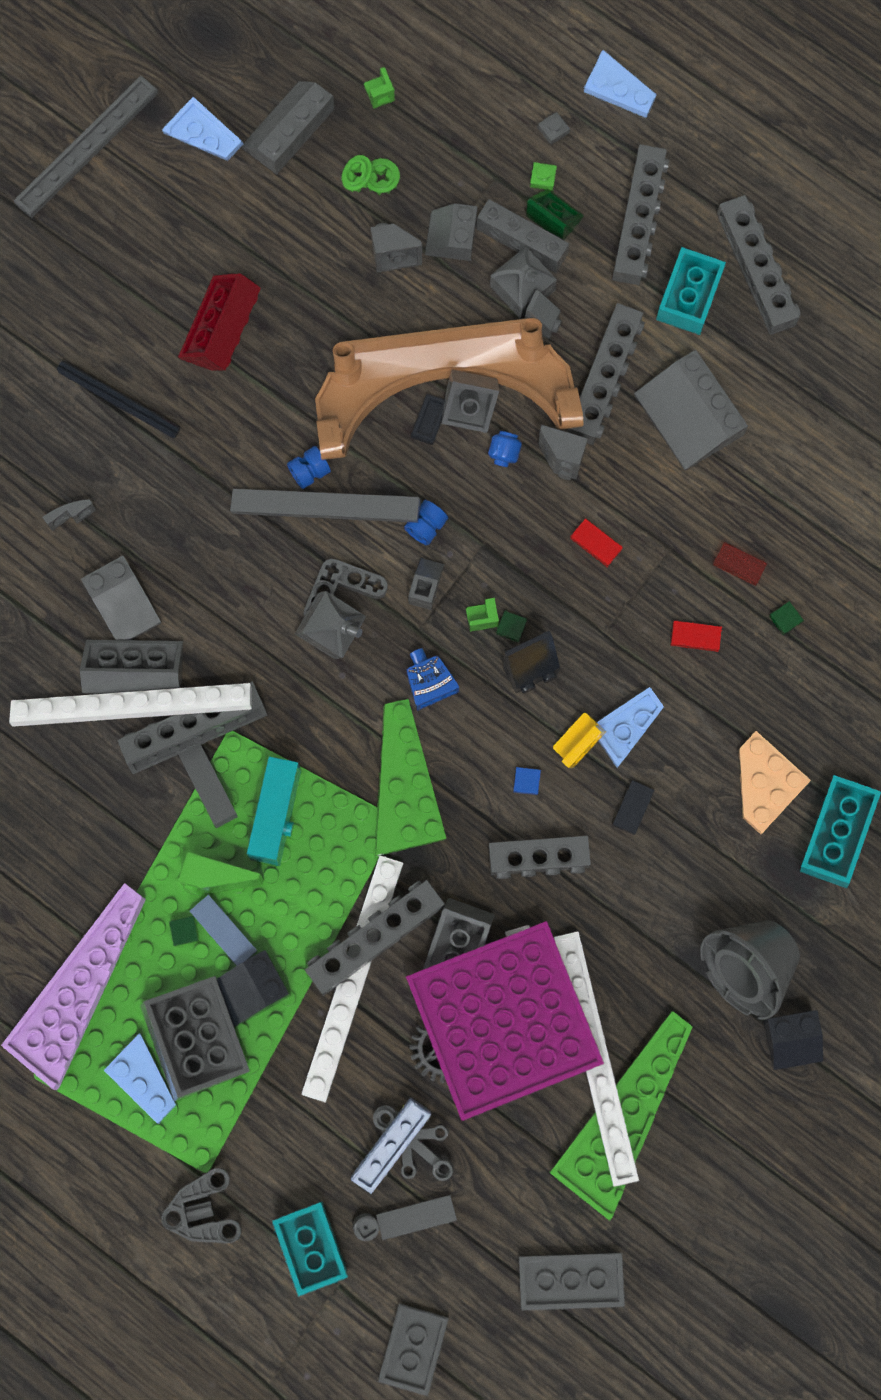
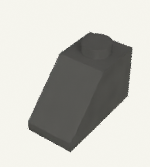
[525,290,562,339]

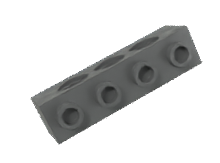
[476,199,569,273]
[489,836,591,879]

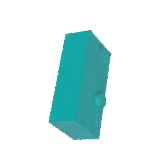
[247,757,301,866]
[800,775,881,888]

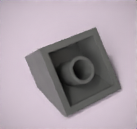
[425,204,478,261]
[371,223,422,273]
[441,369,499,433]
[538,425,588,480]

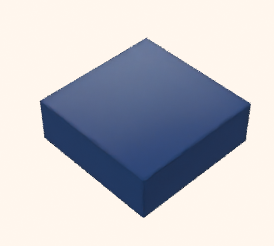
[513,767,541,795]

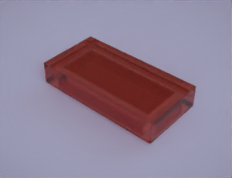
[713,542,767,586]

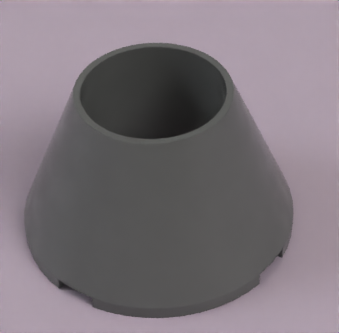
[700,920,800,1019]

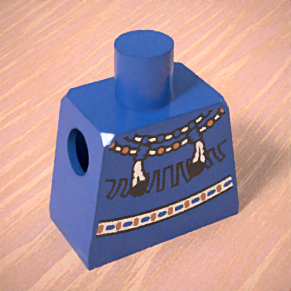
[407,648,459,711]

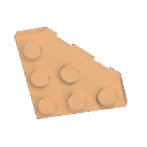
[739,731,811,834]

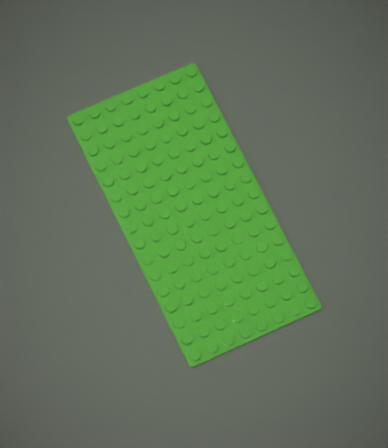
[34,731,381,1173]

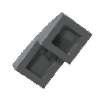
[42,500,96,531]

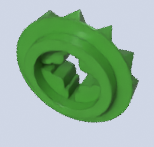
[342,155,375,192]
[367,159,400,195]

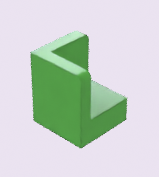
[364,67,395,109]
[466,598,499,632]

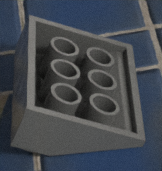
[634,350,748,471]
[140,976,250,1102]

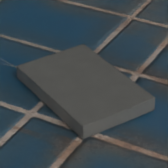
[378,1303,449,1396]

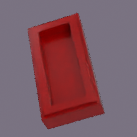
[570,518,623,568]
[670,621,722,652]

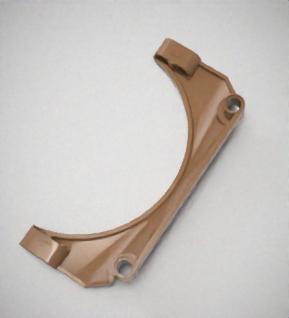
[315,318,584,460]

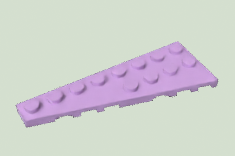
[1,883,146,1090]

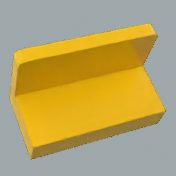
[553,713,606,768]

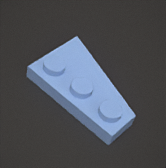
[584,50,656,118]
[162,97,243,161]
[597,687,664,768]
[104,1033,177,1124]

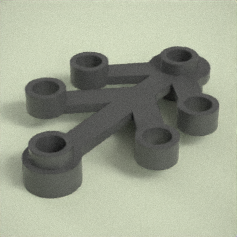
[373,1105,454,1181]

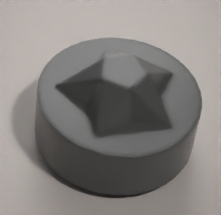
[352,1213,379,1241]

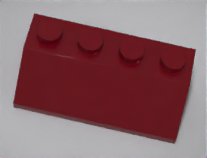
[178,273,261,371]

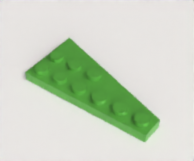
[375,699,446,857]

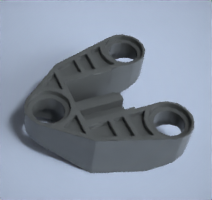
[162,1168,242,1243]

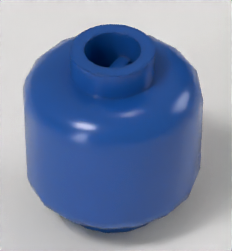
[488,431,522,467]

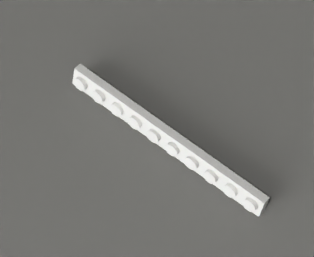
[9,683,252,727]
[301,856,403,1102]
[554,932,639,1187]

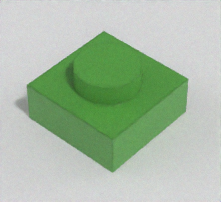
[530,162,557,191]

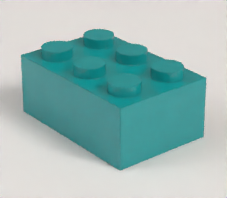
[656,247,726,335]
[272,1202,349,1297]

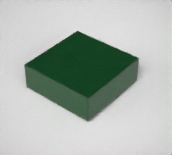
[769,601,804,635]
[496,611,527,643]
[169,916,199,947]

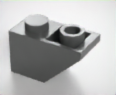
[408,558,445,610]

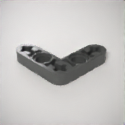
[304,559,388,617]

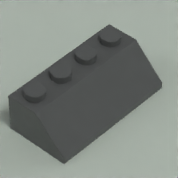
[241,81,334,175]
[80,640,183,694]

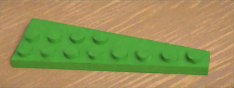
[550,1011,692,1221]

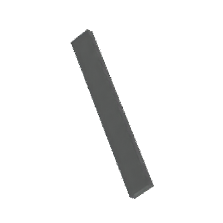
[13,76,158,218]
[230,489,421,523]

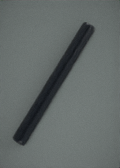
[57,361,180,438]

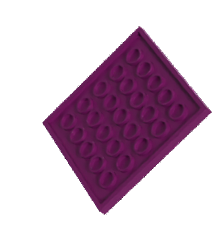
[406,921,604,1121]

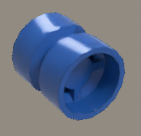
[287,446,331,489]
[404,500,448,546]

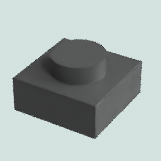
[538,112,570,145]

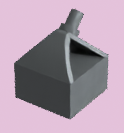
[490,247,557,319]
[295,591,366,659]

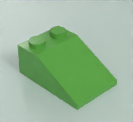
[178,852,264,896]

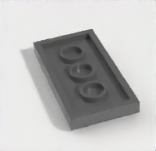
[519,1253,625,1310]

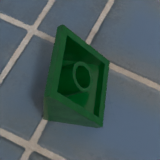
[526,189,584,240]

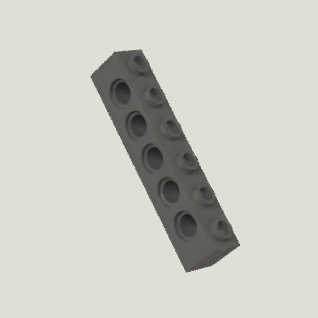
[612,144,669,285]
[717,195,800,335]
[568,303,645,445]
[117,681,268,774]
[305,880,445,996]

